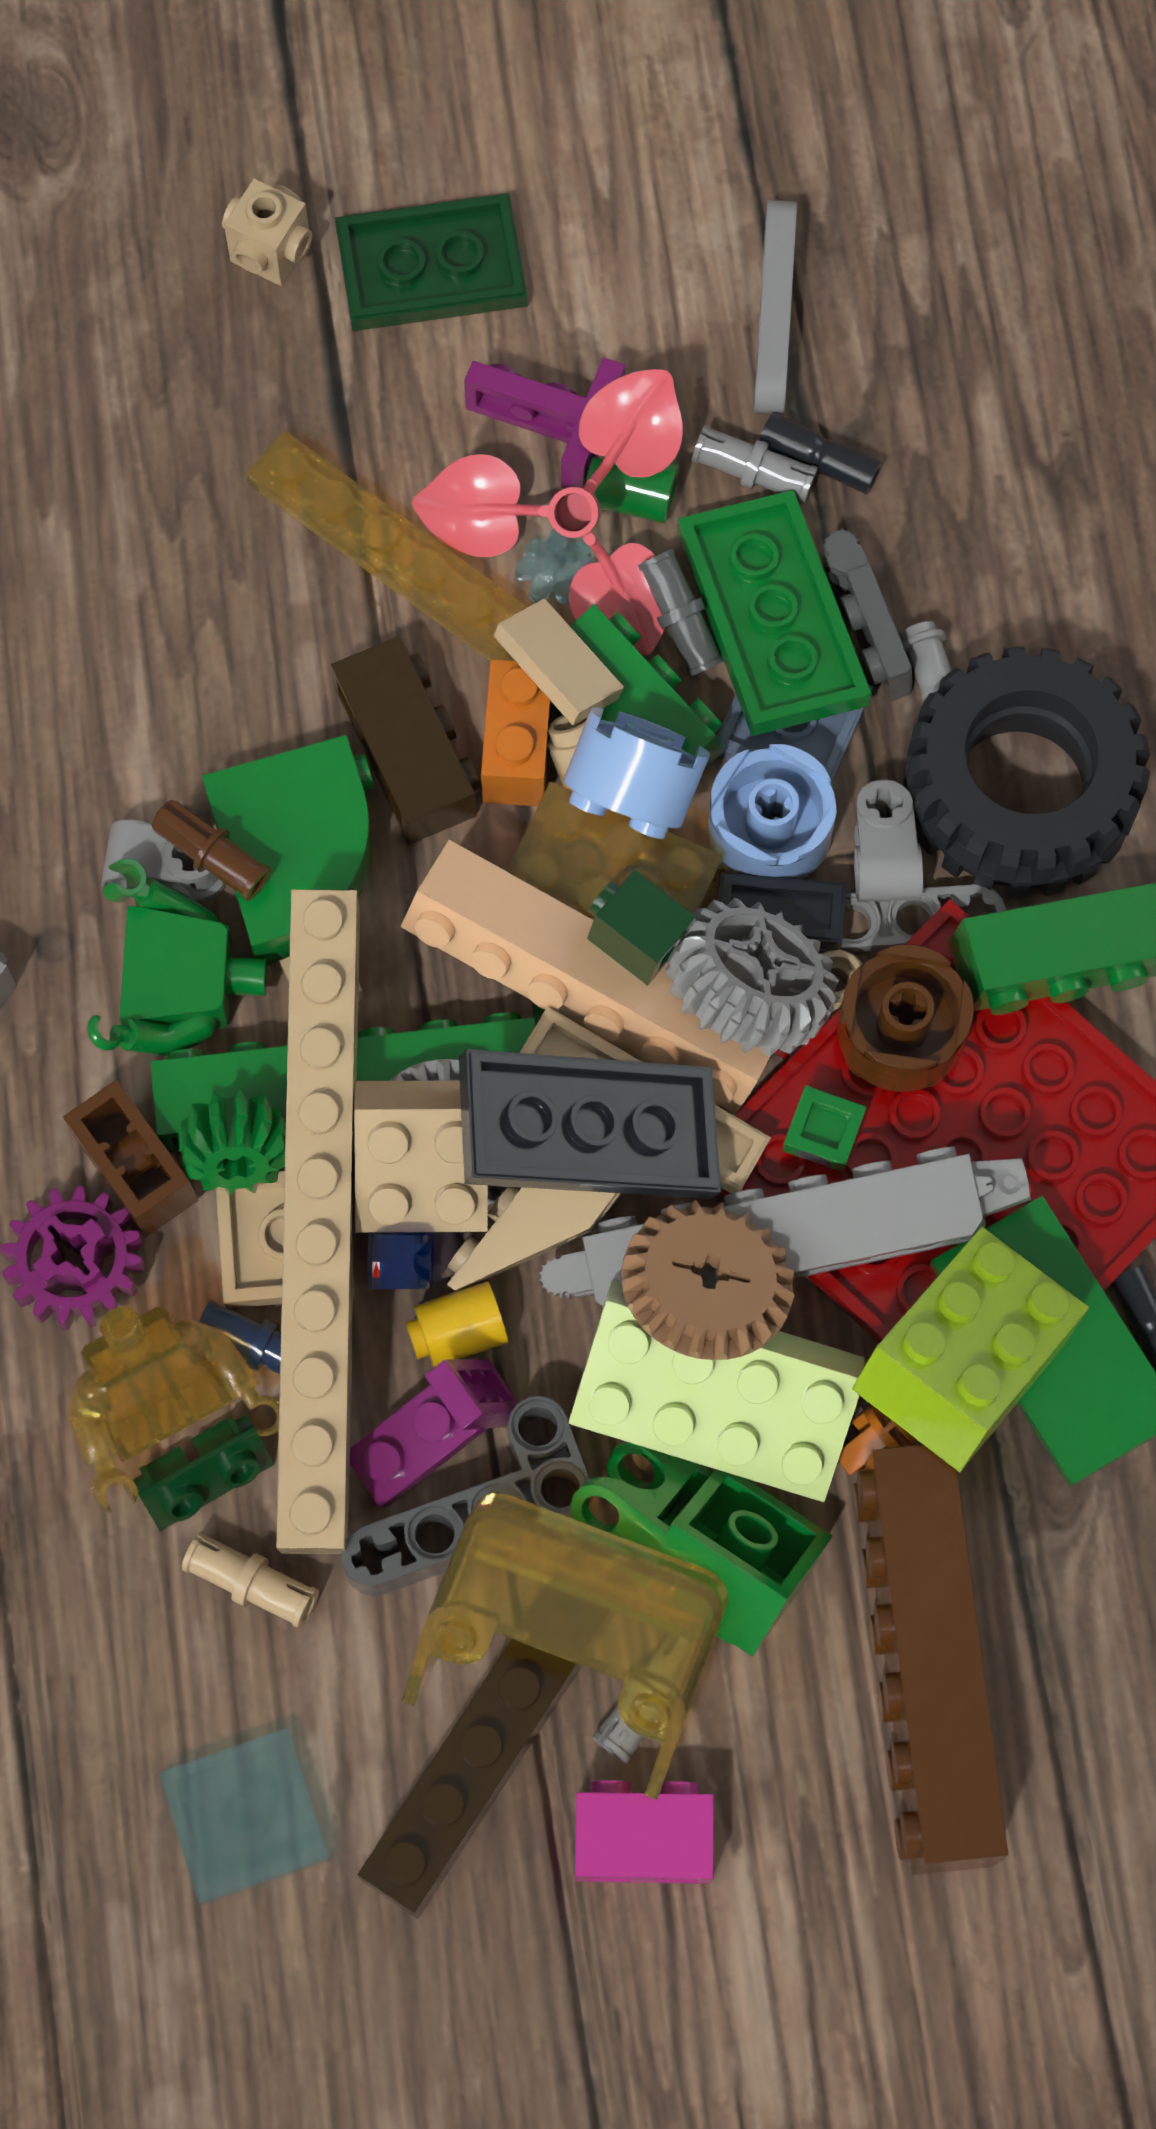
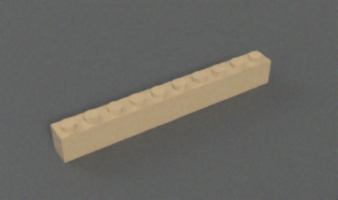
[276,890,360,1554]

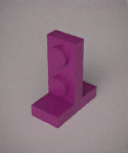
[464,357,626,488]
[350,1359,519,1508]

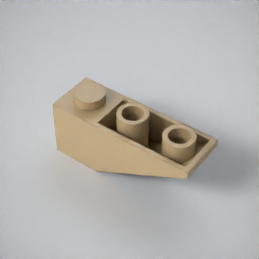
[447,1187,622,1291]

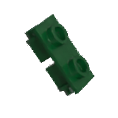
[130,1414,275,1532]

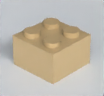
[354,1080,488,1233]

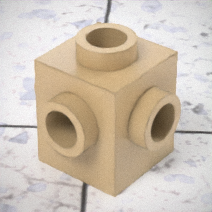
[222,179,312,286]

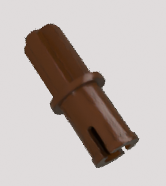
[151,800,272,901]

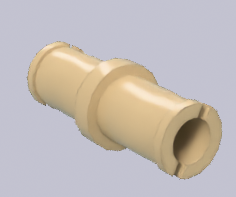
[182,1531,319,1629]

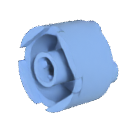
[563,707,710,839]
[708,744,837,880]

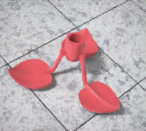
[412,369,683,656]

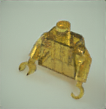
[68,1307,280,1513]

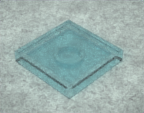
[159,1728,330,1905]

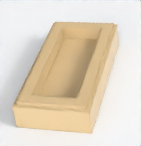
[493,598,624,725]

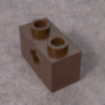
[63,1080,199,1237]

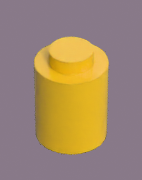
[405,1281,508,1368]

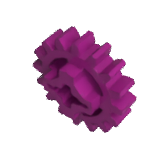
[1,1186,145,1330]

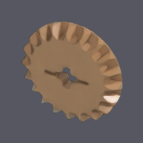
[621,1200,795,1360]

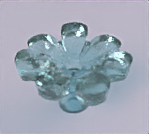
[515,529,592,604]

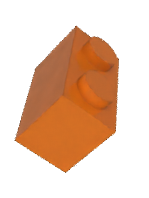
[481,659,552,807]

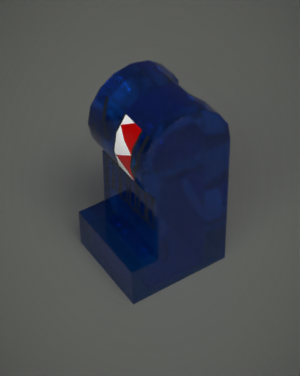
[368,1232,434,1289]

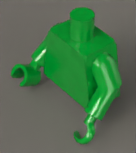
[87,858,268,1056]

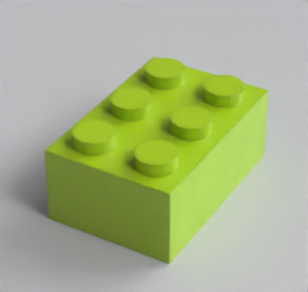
[852,1227,1090,1472]

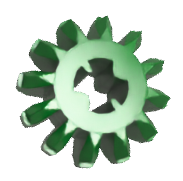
[178,1089,286,1196]

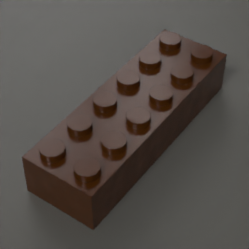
[852,1445,1009,1875]

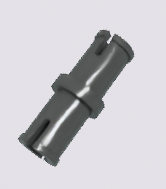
[638,549,724,677]

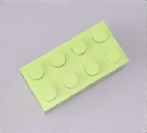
[568,1280,864,1502]

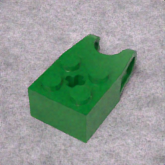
[571,1440,833,1657]

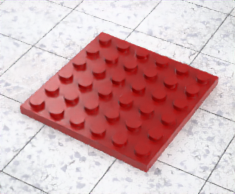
[718,899,1156,1343]

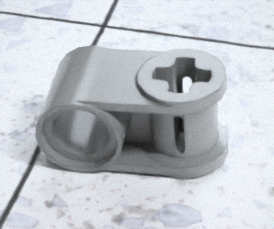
[854,780,923,902]
[101,820,226,902]

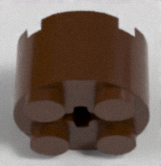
[837,945,974,1092]

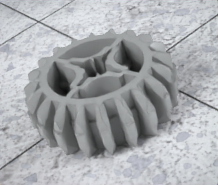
[665,898,839,1057]

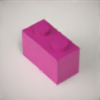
[575,1780,713,1884]

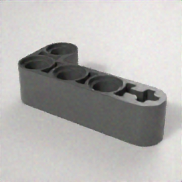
[341,1396,590,1596]

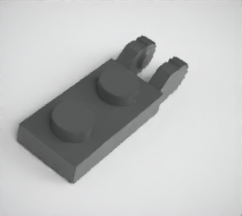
[823,528,912,702]

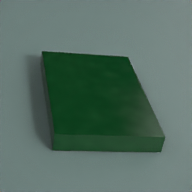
[335,193,528,332]

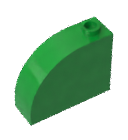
[202,735,374,963]

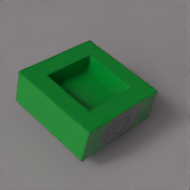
[782,1085,866,1172]

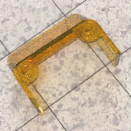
[401,1493,728,1800]

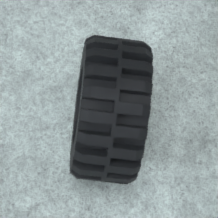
[903,646,1150,898]

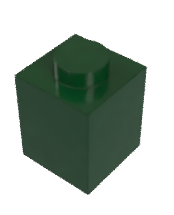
[587,870,696,986]

